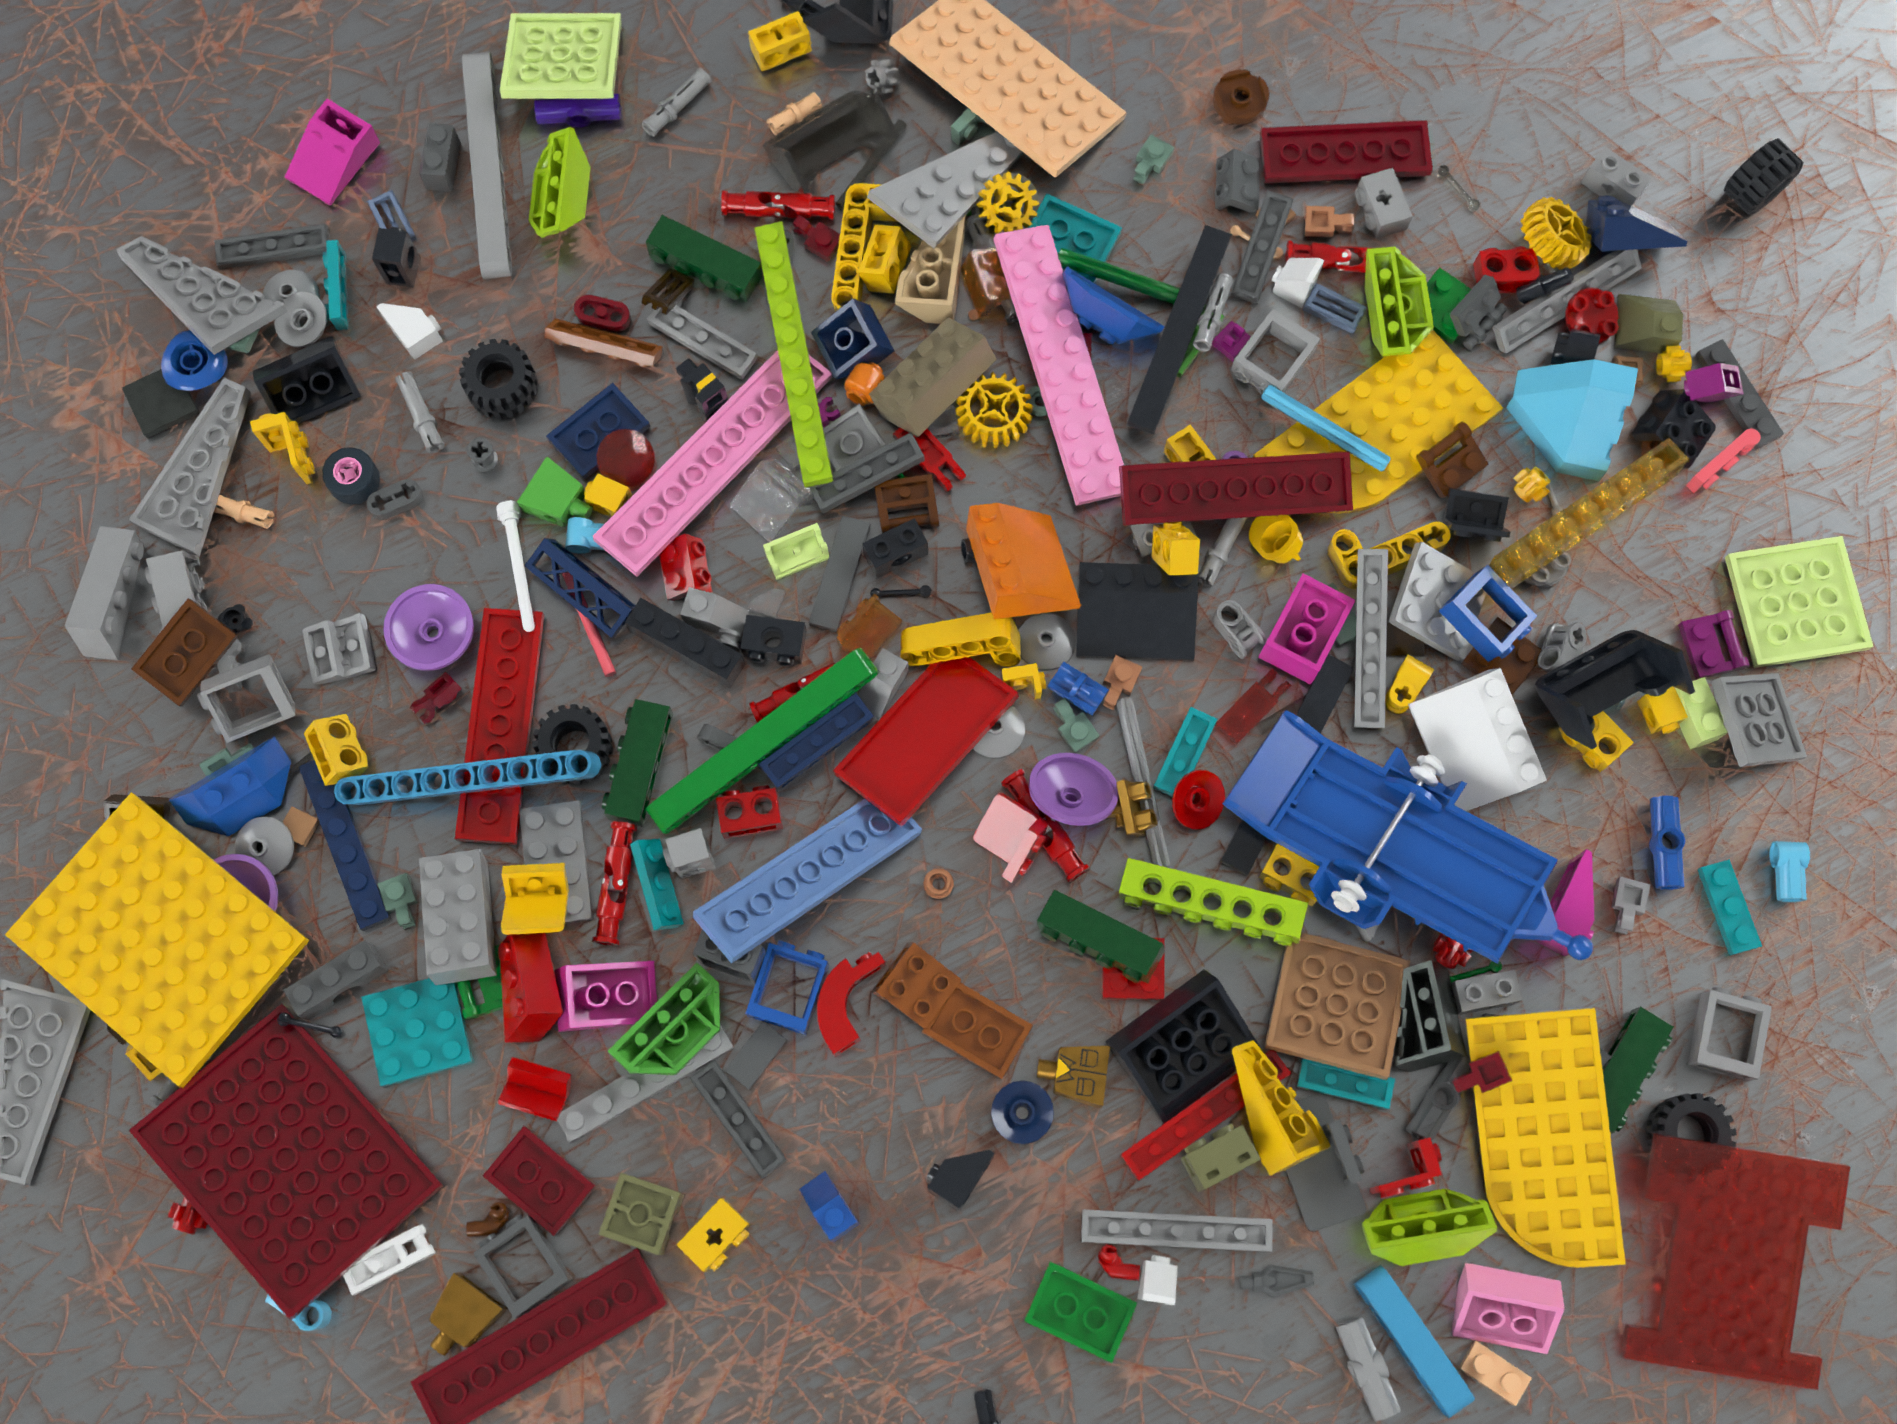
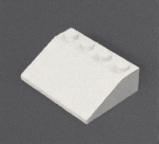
[1408,668,1547,811]

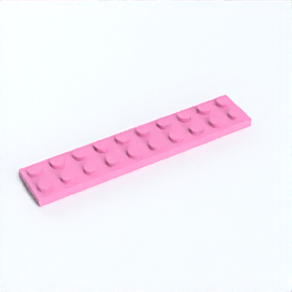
[993,225,1124,506]
[593,350,832,577]

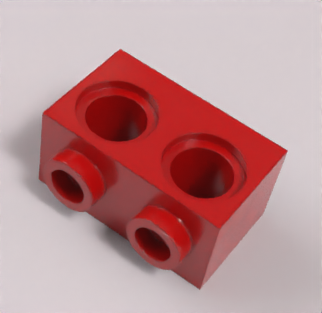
[1473,246,1540,293]
[716,785,783,839]

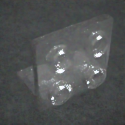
[730,459,815,542]

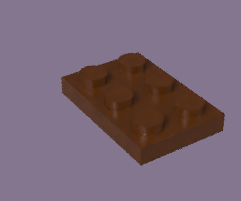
[131,598,239,706]

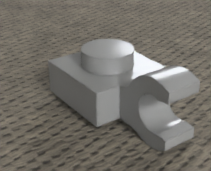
[218,639,242,693]
[1611,876,1650,935]

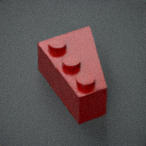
[498,933,563,1043]

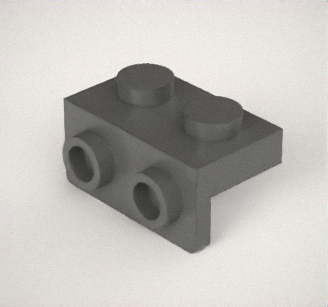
[1214,149,1260,213]

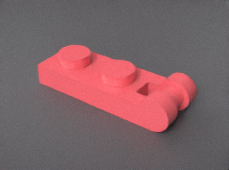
[1685,428,1761,493]

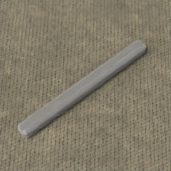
[1116,697,1170,868]

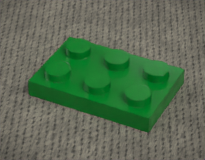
[1024,1261,1138,1363]

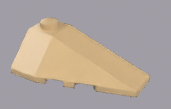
[895,215,966,324]

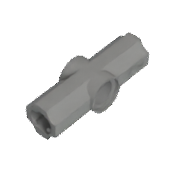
[1336,1317,1401,1422]

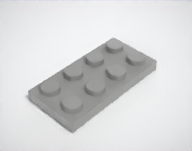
[519,800,593,924]

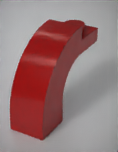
[817,951,886,1057]

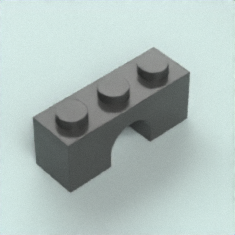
[283,940,389,1020]

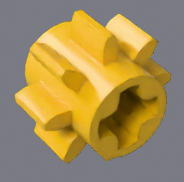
[1656,345,1692,382]
[1513,467,1550,503]

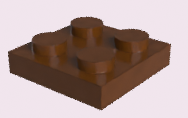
[1461,617,1542,695]

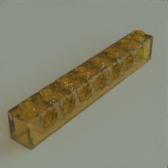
[1489,438,1689,589]

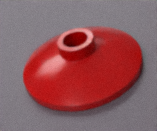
[1172,770,1225,830]

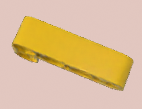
[1327,522,1451,589]
[900,612,1021,667]

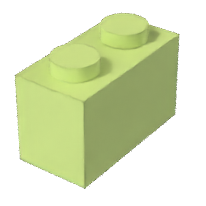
[1675,677,1728,750]

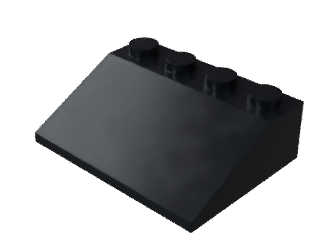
[1076,562,1198,661]
[1105,969,1263,1123]

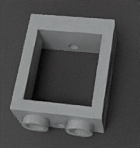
[1231,308,1320,395]
[197,654,296,743]
[1687,987,1772,1082]

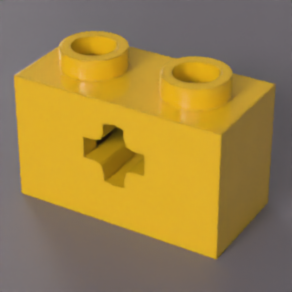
[676,1197,751,1272]

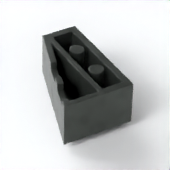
[1394,960,1467,1072]

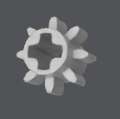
[865,59,899,94]

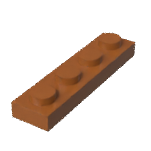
[544,318,663,367]

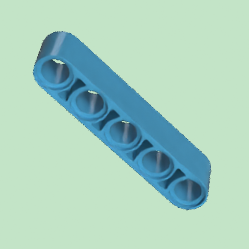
[1354,1265,1475,1419]

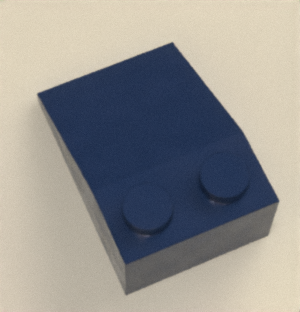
[1586,196,1687,251]

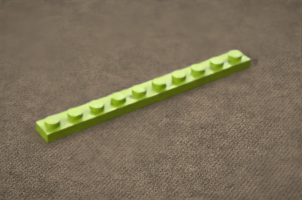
[754,221,834,488]

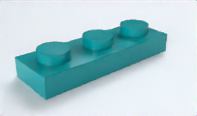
[323,240,348,331]
[1153,707,1218,797]
[630,839,684,930]
[1697,859,1762,956]
[1296,1058,1396,1110]

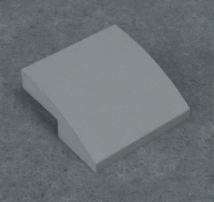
[302,613,376,685]

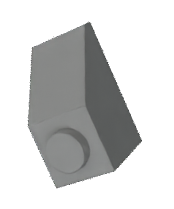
[681,587,749,634]
[858,648,909,721]

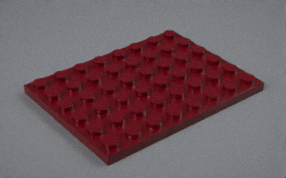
[128,1003,443,1321]

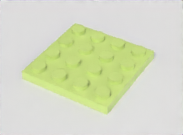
[500,13,622,99]
[1725,536,1873,668]

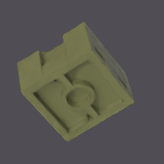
[1180,1123,1261,1192]
[598,1173,685,1256]

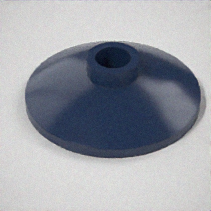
[991,1081,1054,1144]

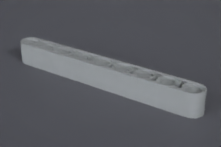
[462,51,513,279]

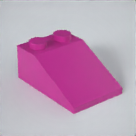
[1258,573,1356,685]
[1533,849,1594,957]
[554,961,657,1032]

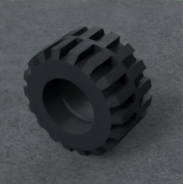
[1724,138,1804,215]
[459,339,538,419]
[532,704,613,785]
[1646,1093,1737,1175]

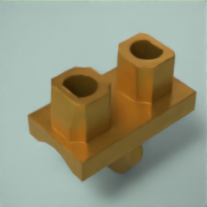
[1107,780,1158,837]

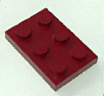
[482,1126,597,1236]

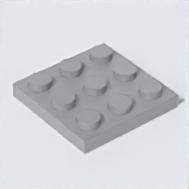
[1388,542,1486,661]
[1711,673,1807,767]

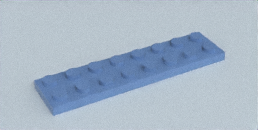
[693,799,922,963]

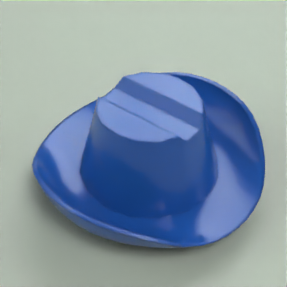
[161,330,227,391]

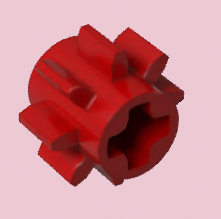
[1433,933,1473,969]
[167,1196,208,1235]

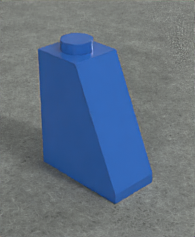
[799,1171,860,1242]

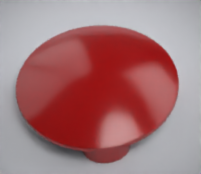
[1565,288,1618,344]

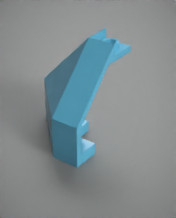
[1506,359,1638,481]

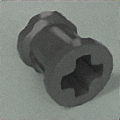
[466,437,498,472]

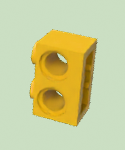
[748,11,812,72]
[858,225,911,294]
[1163,424,1217,462]
[1151,522,1200,575]
[1558,711,1634,772]
[304,714,368,786]
[1258,844,1319,906]

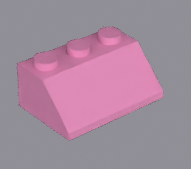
[1452,1263,1565,1354]

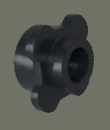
[218,604,253,635]

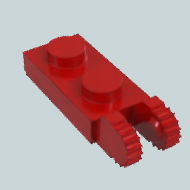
[893,428,966,492]

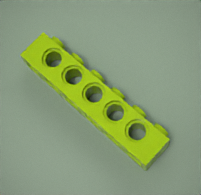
[1119,858,1308,946]

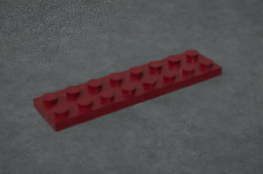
[1119,452,1353,526]
[410,1248,669,1424]

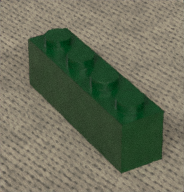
[645,215,763,302]
[602,699,673,827]
[1037,889,1165,984]
[1602,1007,1673,1134]

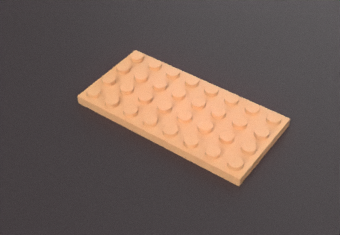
[889,0,1127,178]

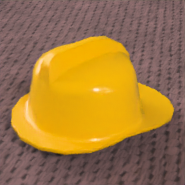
[1249,515,1304,564]

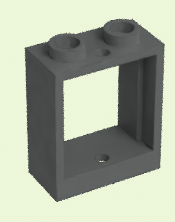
[692,929,766,984]
[473,1214,573,1318]

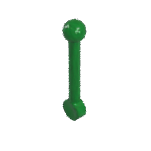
[1449,961,1502,983]

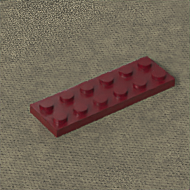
[1260,120,1433,183]

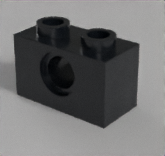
[372,227,420,288]
[862,518,928,579]
[741,615,807,667]

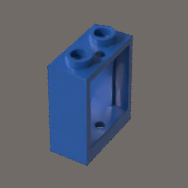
[1438,564,1537,662]
[745,941,830,1035]

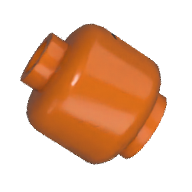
[844,362,885,406]

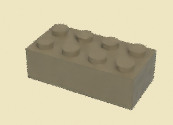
[869,318,997,437]

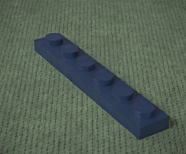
[298,760,391,931]

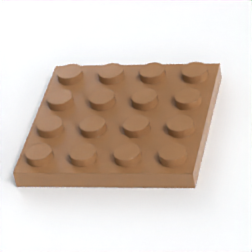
[1264,932,1410,1080]

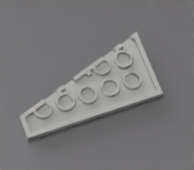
[867,131,1024,248]
[116,236,287,355]
[129,378,251,557]
[0,979,91,1185]

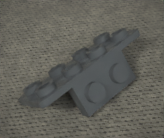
[1286,1093,1367,1231]

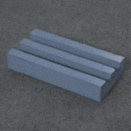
[367,190,417,241]
[1303,283,1367,334]

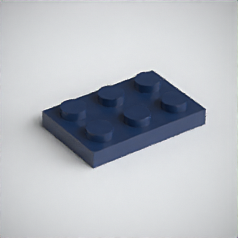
[546,382,651,480]

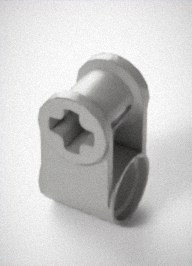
[1213,600,1266,659]
[1538,623,1587,672]

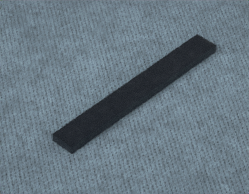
[1127,225,1232,435]
[1220,654,1354,876]

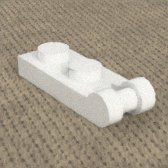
[343,1224,436,1295]

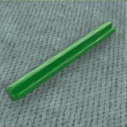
[1058,248,1180,304]

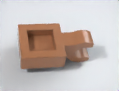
[1304,206,1354,237]
[1103,655,1142,710]

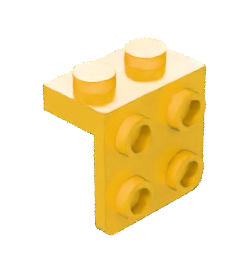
[250,412,315,485]
[501,863,569,935]

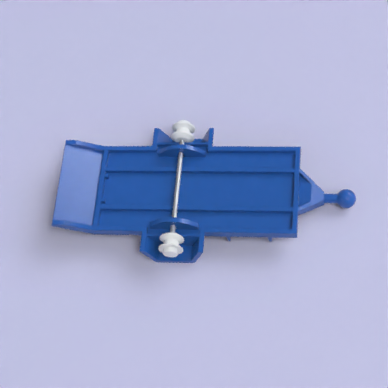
[1222,710,1593,964]

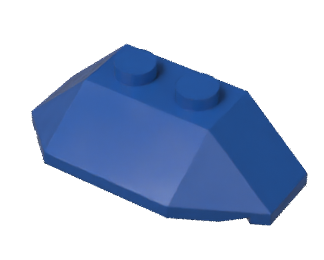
[1062,267,1165,345]
[169,736,292,836]

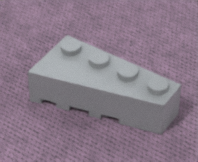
[65,526,144,660]
[145,550,218,668]

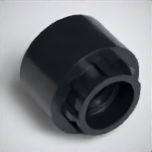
[1550,329,1601,365]

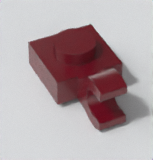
[792,215,840,262]
[410,672,462,724]
[1452,1050,1513,1093]

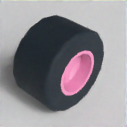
[322,447,380,505]

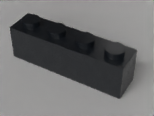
[625,598,745,688]

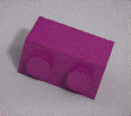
[1684,363,1743,403]

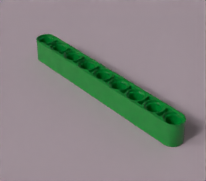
[646,647,879,834]

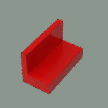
[498,1057,571,1122]

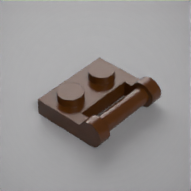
[1416,421,1489,498]
[875,474,939,533]

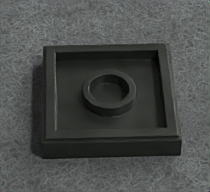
[122,369,200,438]

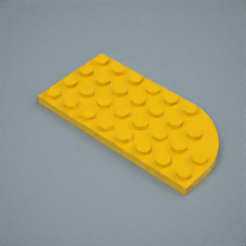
[1252,330,1503,514]
[1465,1007,1626,1268]

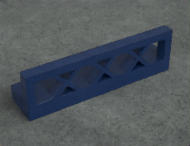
[524,538,636,638]
[759,693,874,792]

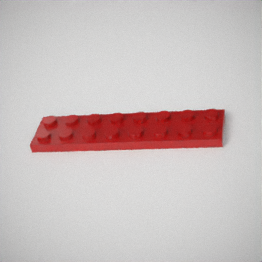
[455,608,545,845]

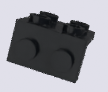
[1631,389,1716,469]
[1443,488,1511,542]

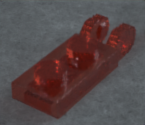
[1215,669,1292,745]

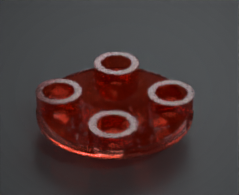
[597,429,655,487]

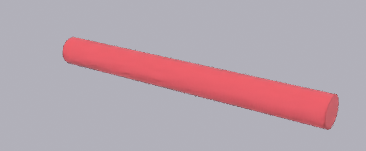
[562,573,616,677]

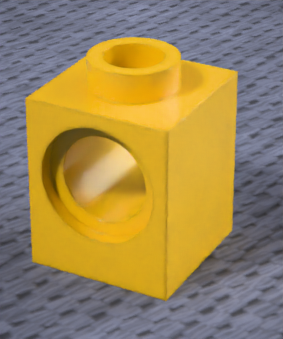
[584,474,632,518]
[1637,686,1688,735]

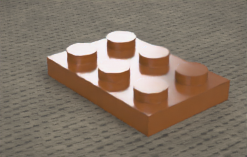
[922,983,1033,1080]

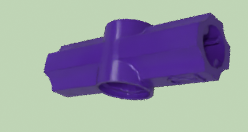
[534,94,621,128]

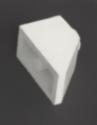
[1271,258,1324,308]
[376,303,443,360]
[1137,1255,1177,1305]

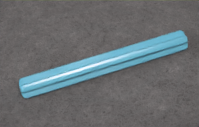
[1261,385,1391,471]

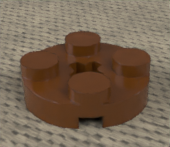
[1213,69,1269,125]

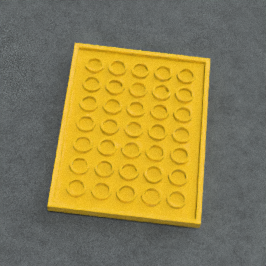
[5,792,310,1088]

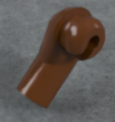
[466,1202,509,1237]

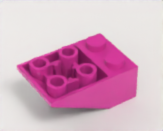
[285,99,380,206]

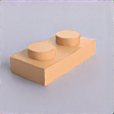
[1458,1341,1532,1406]

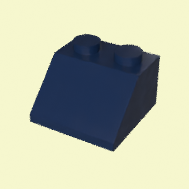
[811,298,895,379]

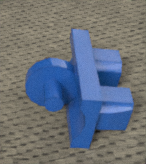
[1047,661,1109,716]

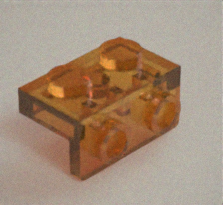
[837,594,903,660]

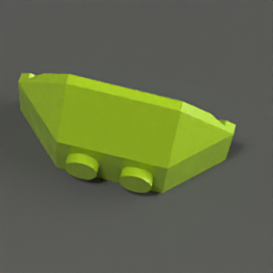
[528,127,591,238]
[1365,246,1434,356]
[1362,1188,1497,1266]

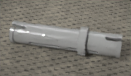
[642,68,711,137]
[1193,273,1234,351]
[395,372,445,453]
[1198,518,1247,587]

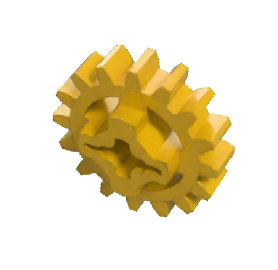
[976,172,1039,234]

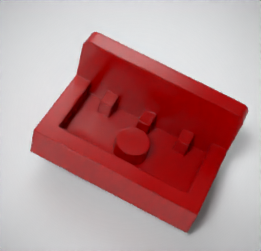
[659,534,712,601]

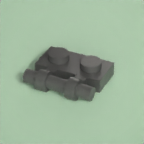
[1450,275,1507,350]

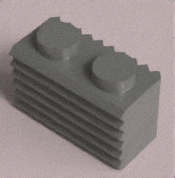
[419,123,462,192]

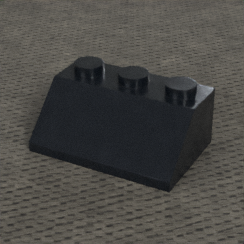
[253,336,361,424]
[925,1150,995,1212]

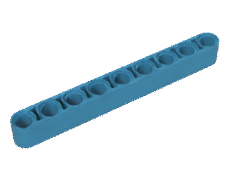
[334,750,601,805]

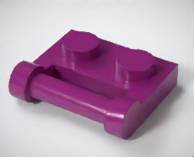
[1678,610,1750,680]

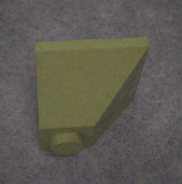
[1614,294,1683,353]

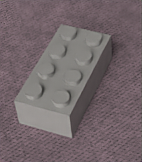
[419,849,497,985]

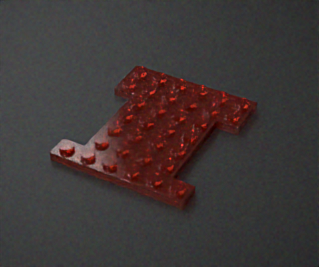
[1621,1133,1851,1390]

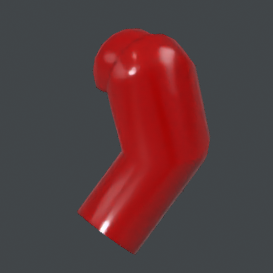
[1098,1244,1140,1281]

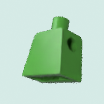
[517,457,593,527]

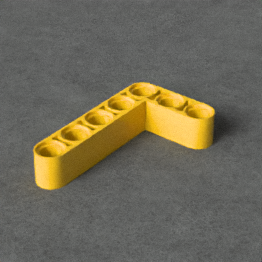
[831,183,898,312]

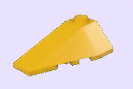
[1232,1040,1331,1176]

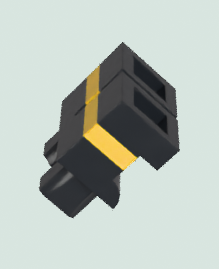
[676,358,728,422]

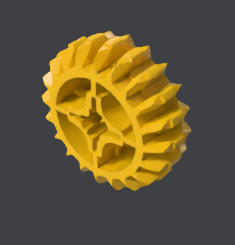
[1521,196,1592,270]
[956,371,1033,449]

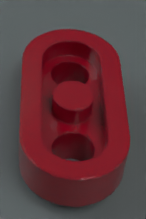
[574,295,631,332]

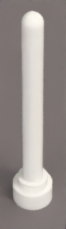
[496,501,535,632]

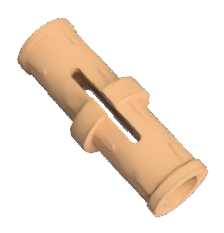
[767,92,822,135]
[214,495,274,529]

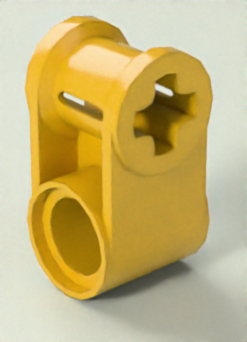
[1385,654,1434,714]

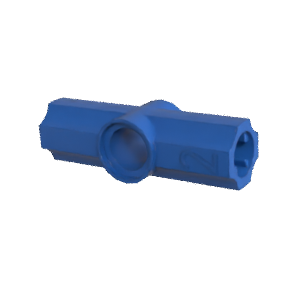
[1649,796,1685,890]

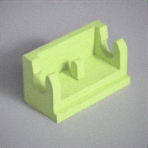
[763,523,830,580]

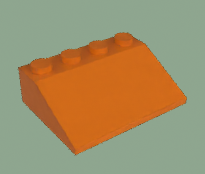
[966,503,1081,619]

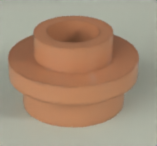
[923,868,954,899]

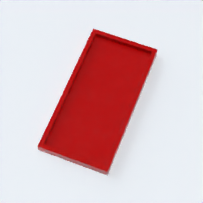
[833,657,1019,827]

